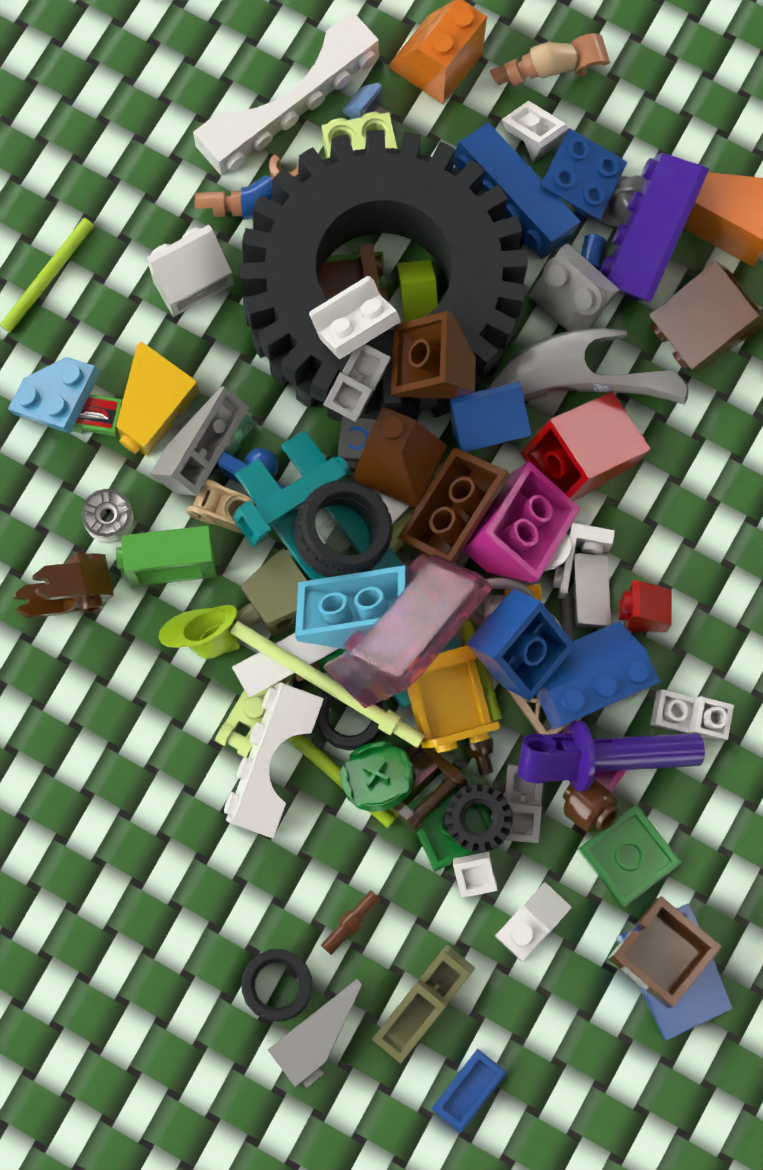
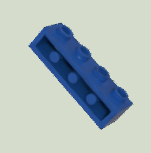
[454,122,581,260]

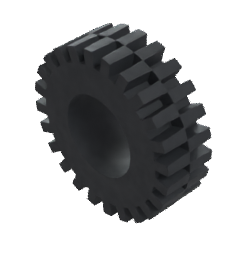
[240,130,528,422]

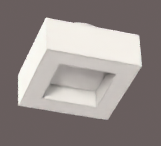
[453,852,497,898]

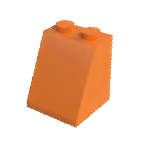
[389,0,487,104]
[683,172,763,267]

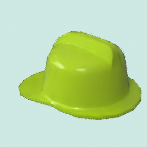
[159,604,241,659]

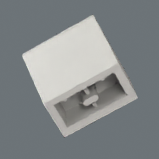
[147,225,234,317]

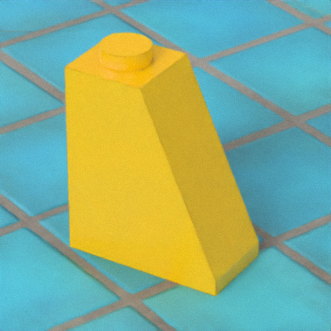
[116,341,200,457]

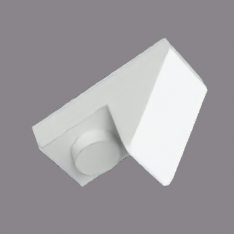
[502,101,568,162]
[494,882,572,962]

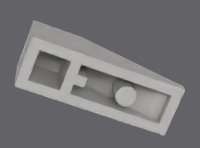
[150,387,249,496]
[268,979,362,1088]

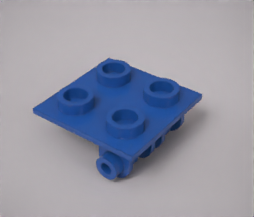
[540,128,628,221]

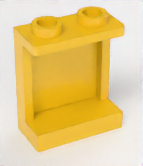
[400,645,500,753]

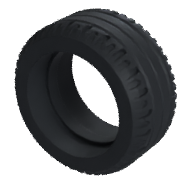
[293,480,393,577]

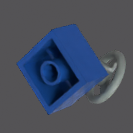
[463,578,576,701]

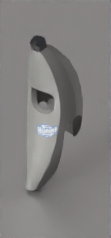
[488,328,689,405]

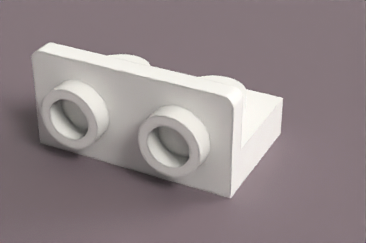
[309,276,401,360]

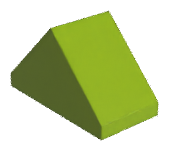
[396,260,438,323]

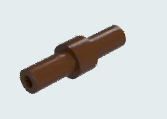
[320,890,381,955]

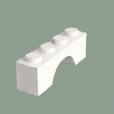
[224,683,324,838]

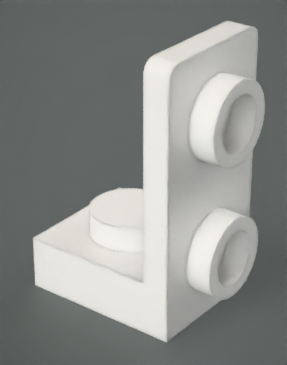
[553,523,615,599]

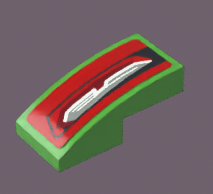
[50,394,123,437]

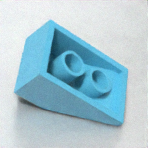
[295,565,415,655]

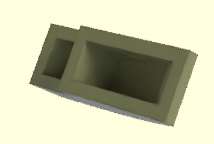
[372,944,476,1063]

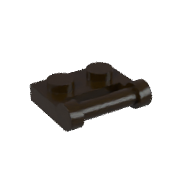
[389,744,468,833]

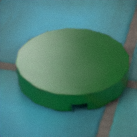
[340,741,414,812]

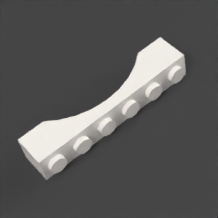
[193,11,379,176]

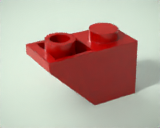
[617,580,672,632]

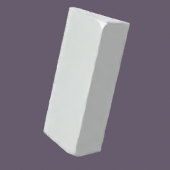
[572,553,611,628]

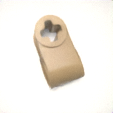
[186,479,255,534]

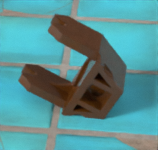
[13,552,114,618]

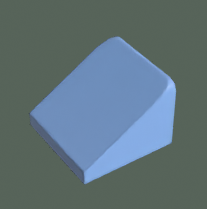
[343,83,382,119]

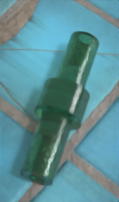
[210,414,257,476]

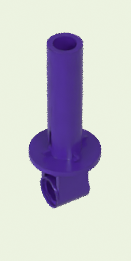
[517,721,705,792]

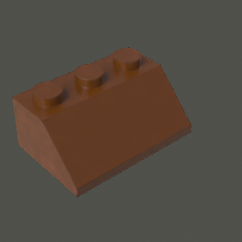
[398,447,510,568]

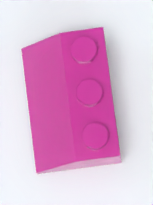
[463,461,580,583]

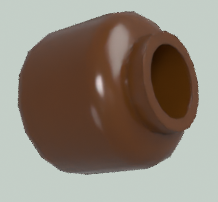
[563,779,619,833]

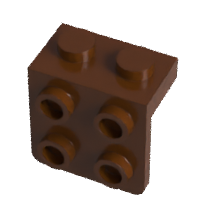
[318,244,388,302]

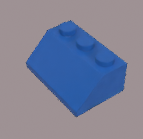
[536,621,660,730]

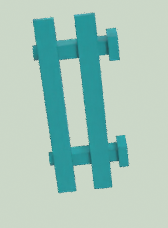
[232,430,462,709]

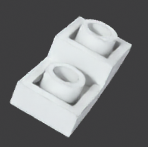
[650,689,734,741]

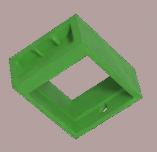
[116,525,217,587]

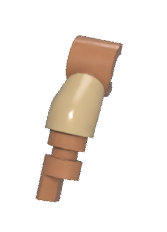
[490,33,610,87]

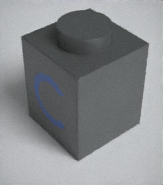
[338,416,376,473]

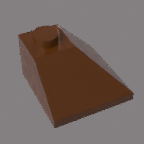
[391,311,476,399]
[352,406,447,509]

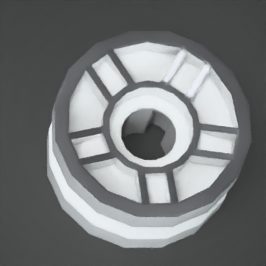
[81,488,134,544]

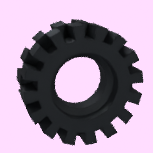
[445,784,513,852]

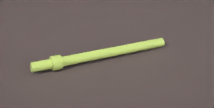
[230,621,425,748]

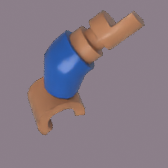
[195,154,299,220]

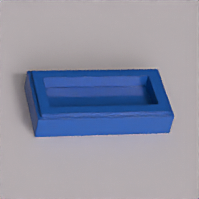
[431,1048,507,1133]

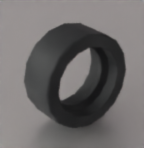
[316,679,384,751]
[241,949,313,1021]

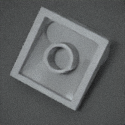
[528,244,620,332]

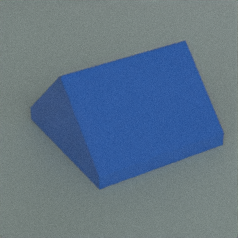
[450,381,531,452]

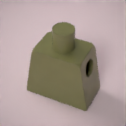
[236,548,307,636]

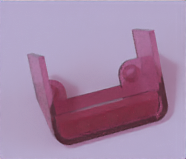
[323,553,492,708]

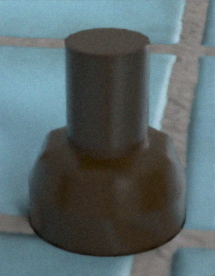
[464,737,494,775]

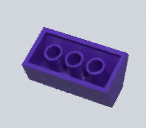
[599,153,709,302]

